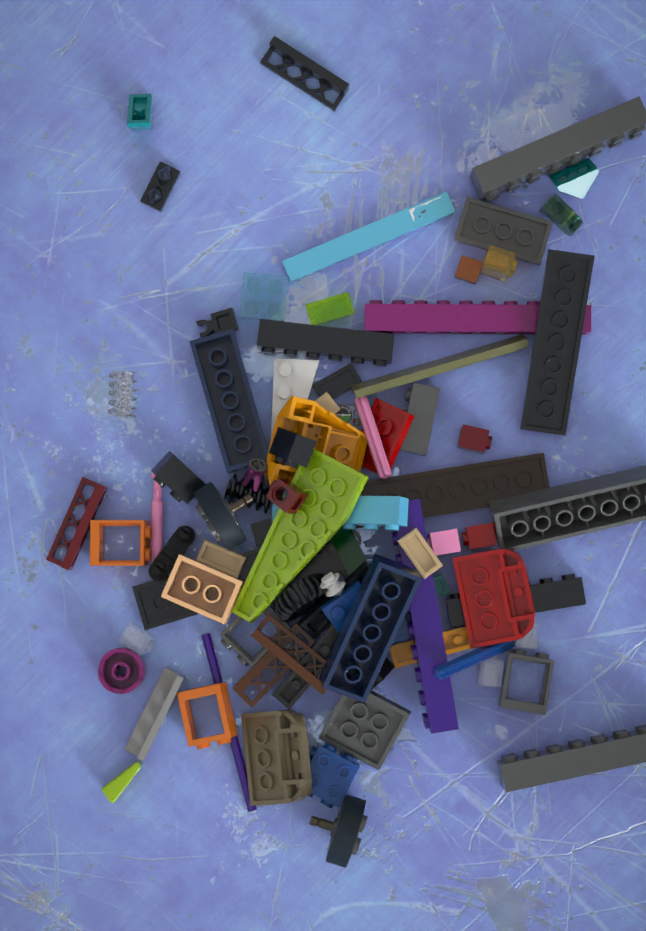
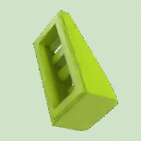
[102,760,143,803]

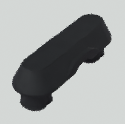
[148,526,195,581]

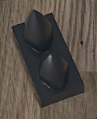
[140,161,181,212]

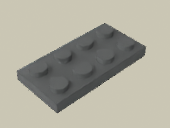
[454,197,553,266]

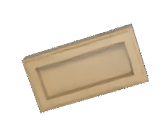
[397,528,443,579]
[196,540,247,578]

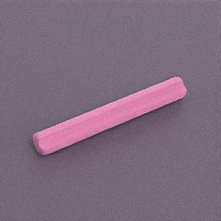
[354,396,392,479]

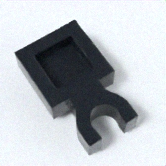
[196,308,239,338]

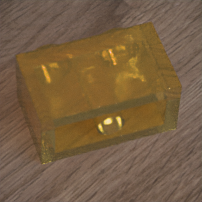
[479,245,518,282]

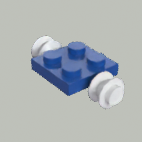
[320,572,361,633]

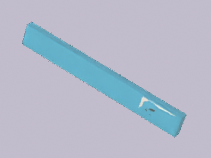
[282,191,456,282]

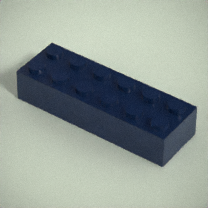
[189,329,268,474]
[319,554,422,703]

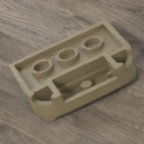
[241,709,312,806]

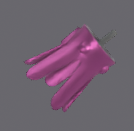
[242,458,267,492]

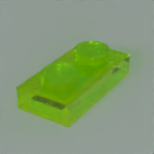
[305,292,355,325]

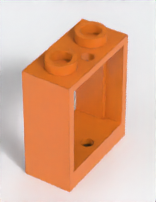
[90,520,152,566]
[177,682,238,749]

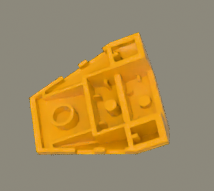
[266,396,368,485]

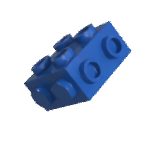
[309,742,360,808]

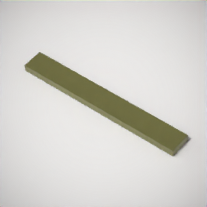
[351,334,529,398]

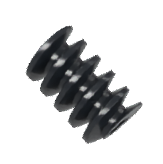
[224,474,271,514]

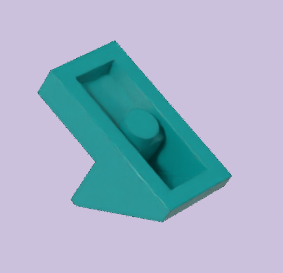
[127,94,153,130]

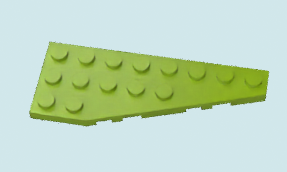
[231,448,369,622]

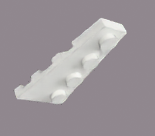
[271,358,319,438]

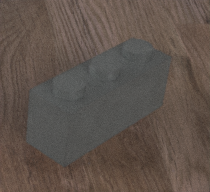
[399,383,440,456]

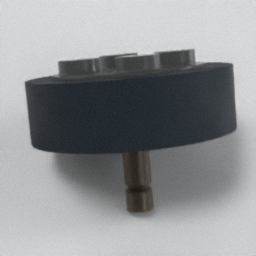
[193,482,254,551]
[309,794,368,868]

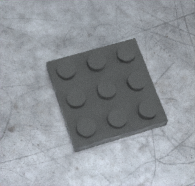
[319,690,411,770]

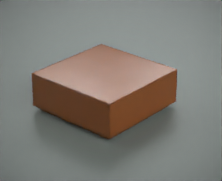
[454,255,483,284]

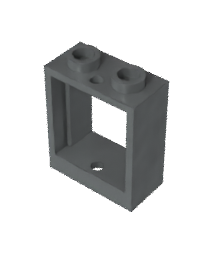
[220,606,291,667]
[498,649,554,715]

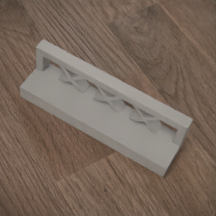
[125,667,186,761]

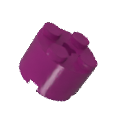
[98,647,146,694]

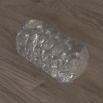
[108,371,137,418]

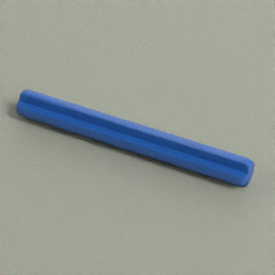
[434,641,514,680]

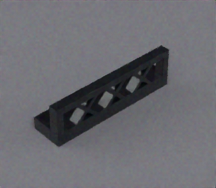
[260,36,349,112]
[299,561,371,638]

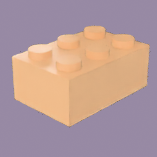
[161,554,245,624]

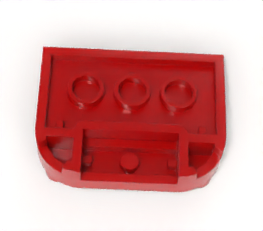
[452,548,536,649]

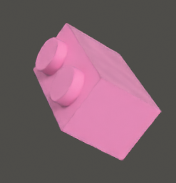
[427,529,461,556]

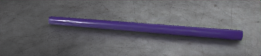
[201,633,257,812]

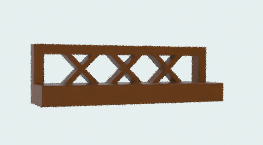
[251,614,327,695]
[232,622,316,707]

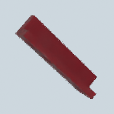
[46,477,108,570]

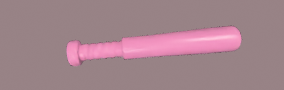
[149,473,163,563]

